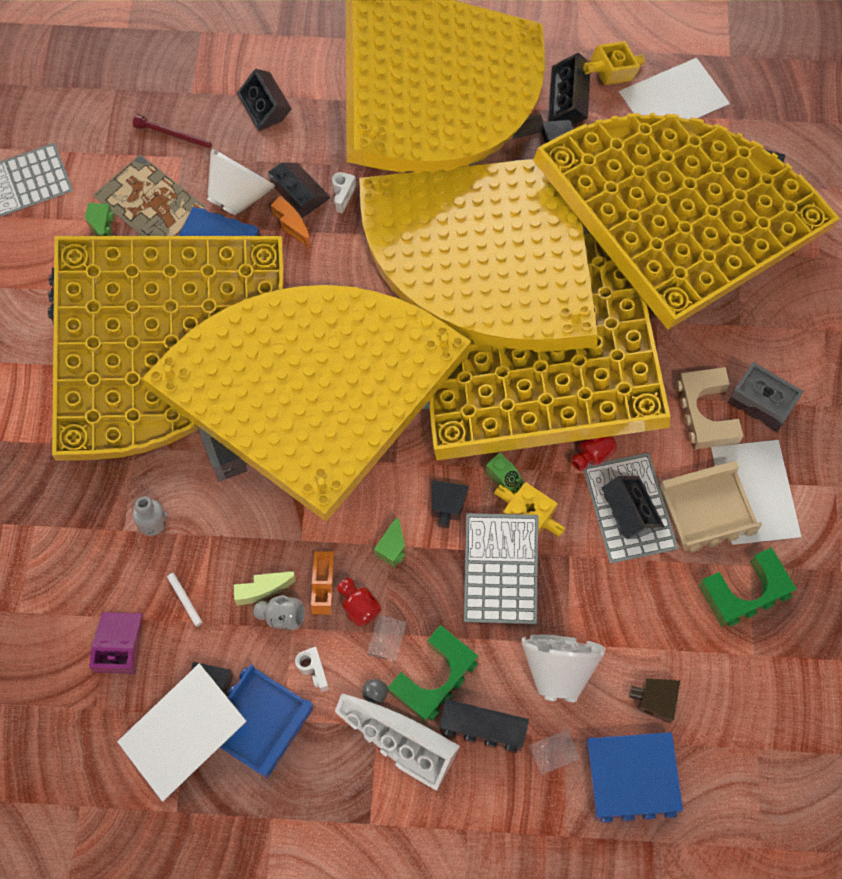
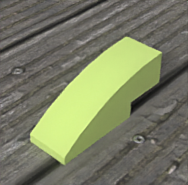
[234,572,296,606]

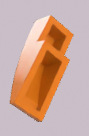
[271,196,311,248]
[311,551,334,615]

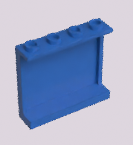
[178,207,260,236]
[219,664,315,779]
[585,732,683,823]

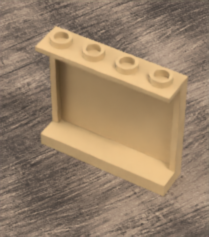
[660,461,762,552]

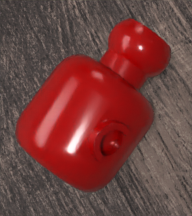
[571,436,617,471]
[337,577,382,627]

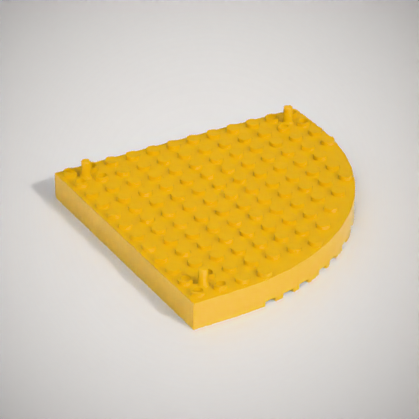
[346,0,545,173]
[533,113,840,330]
[360,159,598,352]
[430,233,671,460]
[52,236,283,461]
[142,285,471,522]

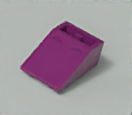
[89,612,143,674]

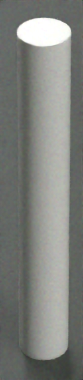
[167,573,203,627]

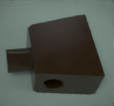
[629,678,680,723]

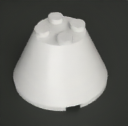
[207,148,275,215]
[522,635,606,702]

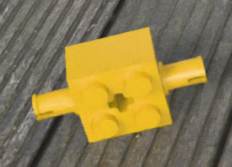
[583,41,645,85]
[494,482,566,538]

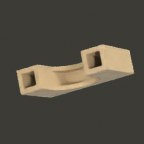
[676,367,743,450]

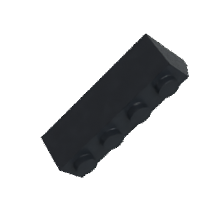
[548,52,591,125]
[440,699,529,753]

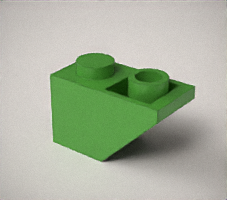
[85,203,115,236]

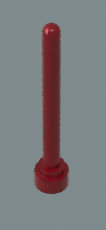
[133,114,212,148]

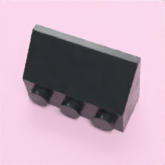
[237,68,292,131]
[268,162,330,218]
[601,476,665,539]

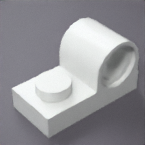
[332,172,356,214]
[295,647,329,692]

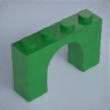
[698,547,797,627]
[387,625,479,723]

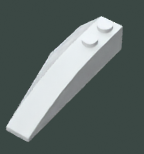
[335,694,460,791]

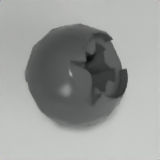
[362,678,388,704]

